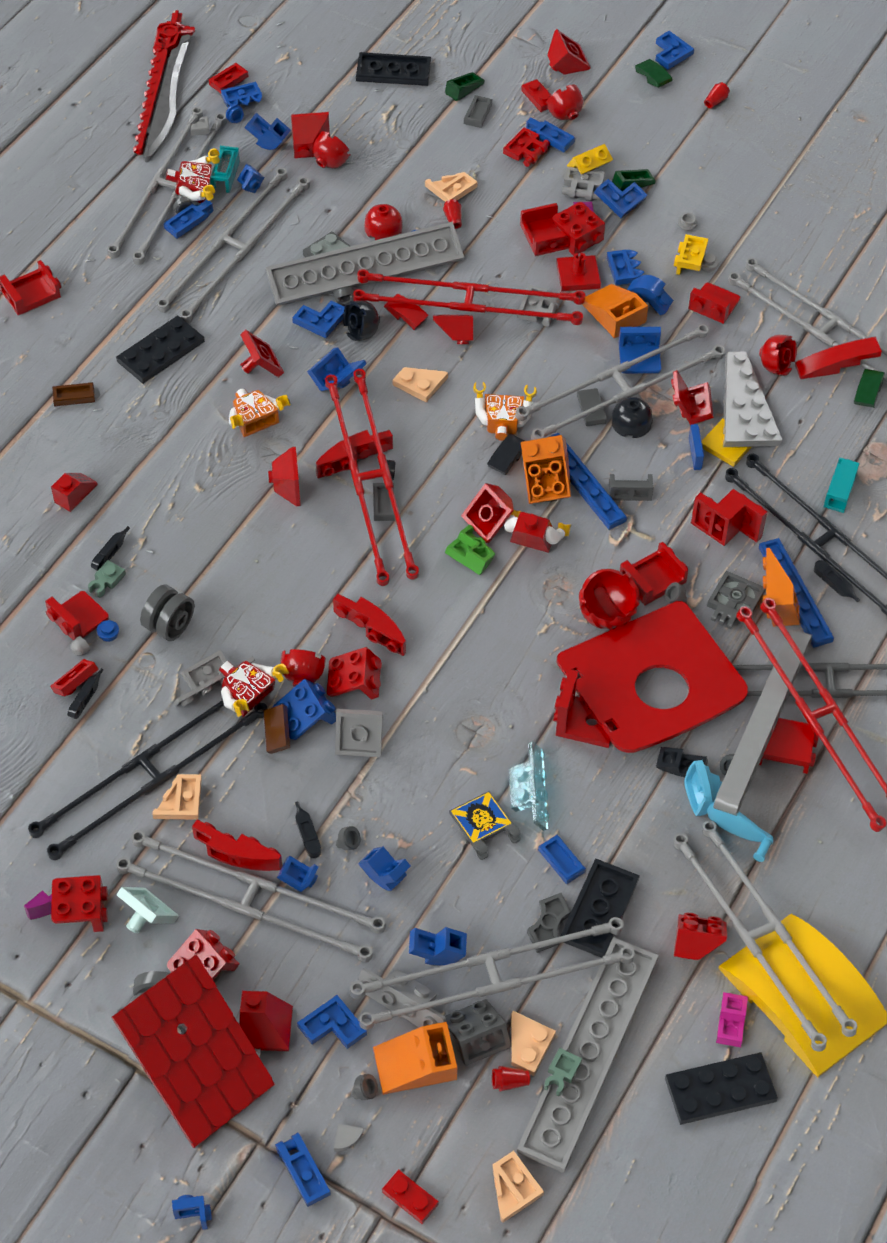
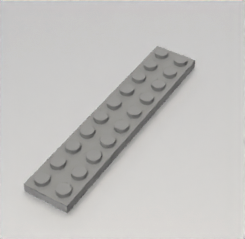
[266,222,464,306]
[516,937,658,1173]

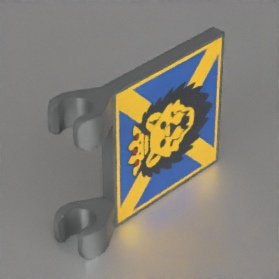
[449,791,521,860]

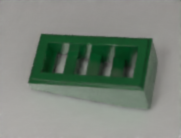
[445,72,485,101]
[612,169,656,191]

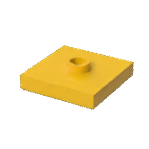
[702,418,752,467]

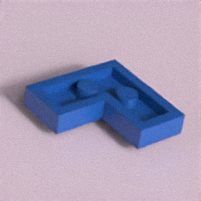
[655,31,694,70]
[594,179,647,218]
[292,300,345,338]
[297,995,367,1049]

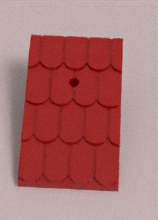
[111,954,275,1148]

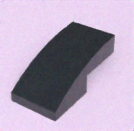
[487,433,525,475]
[656,747,708,777]

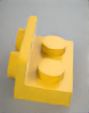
[567,144,613,174]
[674,234,708,275]

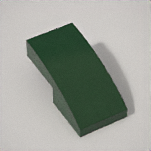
[635,59,673,88]
[854,369,885,408]

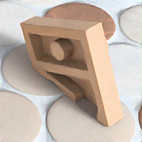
[425,172,478,202]
[393,367,448,402]
[152,774,202,820]
[511,1011,556,1076]
[492,1151,544,1223]

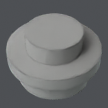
[678,212,697,230]
[701,254,719,272]

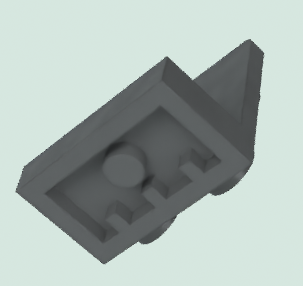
[445,999,511,1066]

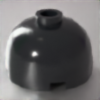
[343,300,380,341]
[612,397,653,438]

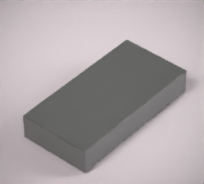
[464,95,493,128]
[577,388,606,426]
[373,483,395,521]

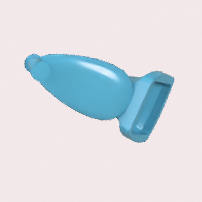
[684,760,773,862]

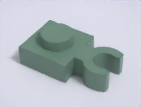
[88,560,126,598]
[544,1047,582,1096]

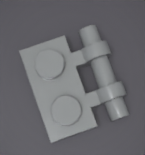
[562,167,605,201]
[517,285,561,326]

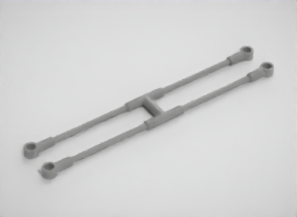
[107,107,227,265]
[157,167,310,323]
[728,258,887,382]
[515,324,725,440]
[674,820,857,1052]
[116,830,385,962]
[350,917,635,1030]

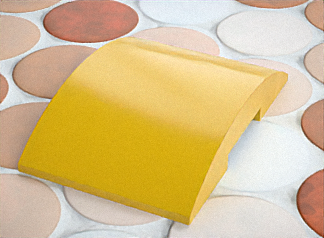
[718,914,887,1078]

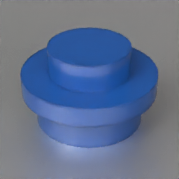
[226,104,244,123]
[97,620,119,642]

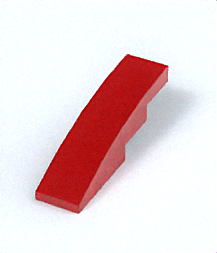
[795,336,882,379]

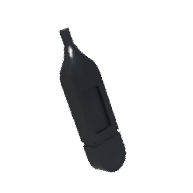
[91,526,130,571]
[814,560,860,602]
[67,668,103,719]
[295,801,321,858]

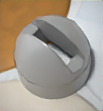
[71,636,90,656]

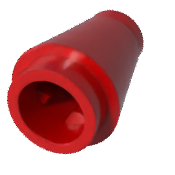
[704,82,730,109]
[443,199,462,229]
[492,1066,530,1092]

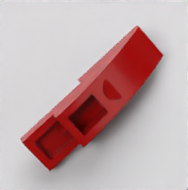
[316,430,393,479]
[333,593,406,656]
[192,819,283,871]

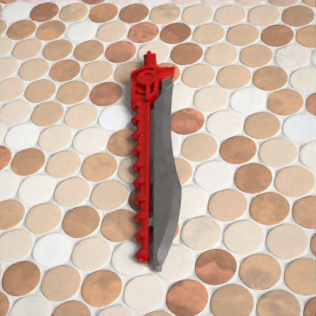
[133,10,195,162]

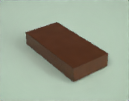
[52,382,95,407]
[263,704,290,754]

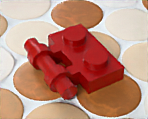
[503,127,550,167]

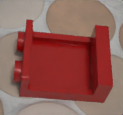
[520,203,570,256]
[0,260,61,316]
[620,542,688,606]
[759,718,819,774]

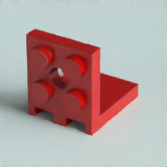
[553,669,615,748]

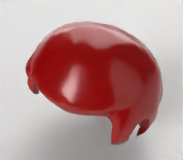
[579,569,640,629]

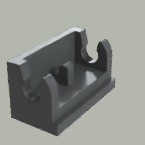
[609,474,654,501]

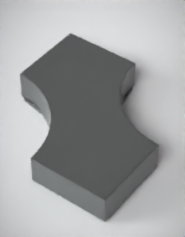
[527,893,571,953]

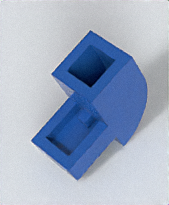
[244,113,291,150]
[627,275,674,316]
[358,846,411,891]
[409,927,467,966]

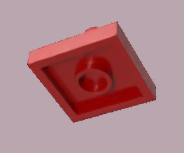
[556,253,601,292]
[240,330,284,378]

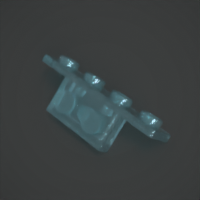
[509,741,549,831]

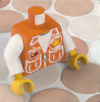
[473,382,537,441]
[228,389,291,437]

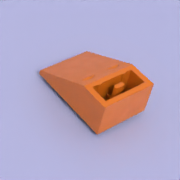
[582,284,648,338]
[521,435,571,504]
[763,548,800,627]
[373,1022,457,1095]

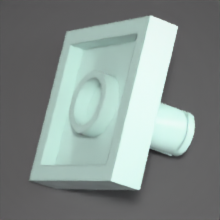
[117,887,179,933]

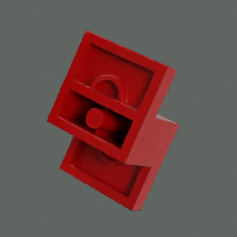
[691,489,768,546]

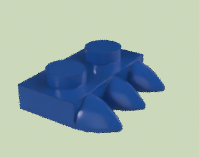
[221,82,262,108]
[606,250,644,285]

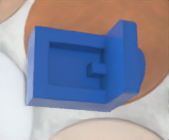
[237,164,265,193]
[277,856,319,892]
[172,1195,212,1230]

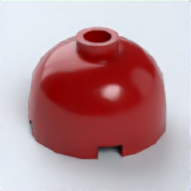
[546,84,584,120]
[312,131,351,169]
[364,204,403,240]
[759,335,797,376]
[280,649,326,687]

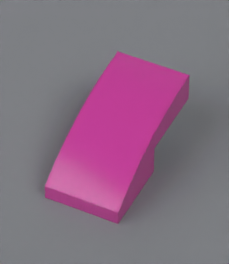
[716,992,748,1048]

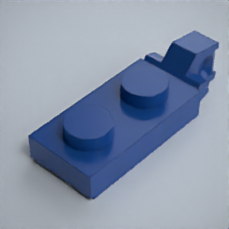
[526,117,575,153]
[164,200,214,239]

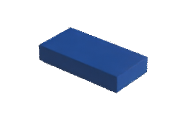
[689,424,704,470]
[538,835,586,884]

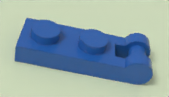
[275,1133,331,1207]

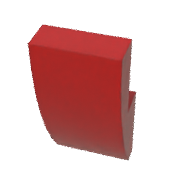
[384,294,429,330]

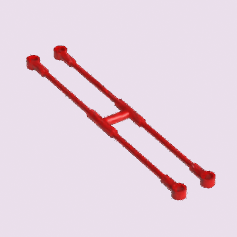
[353,269,586,325]
[325,369,419,586]
[736,598,887,832]

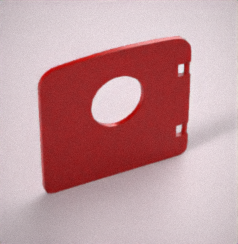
[556,601,748,753]

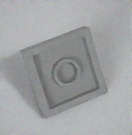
[335,709,383,757]

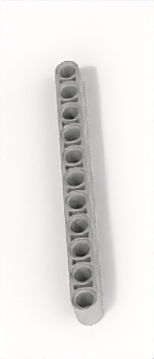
[713,628,812,816]

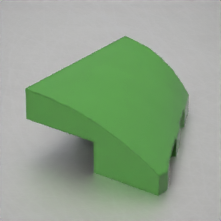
[445,524,495,575]

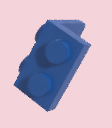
[618,327,661,374]
[307,347,367,391]
[273,679,336,740]

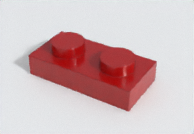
[209,63,249,94]
[521,79,551,112]
[50,659,99,697]
[382,1169,439,1224]

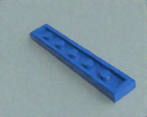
[549,433,627,530]
[759,538,834,648]

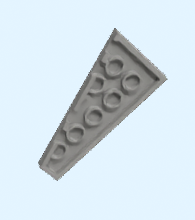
[723,352,782,447]

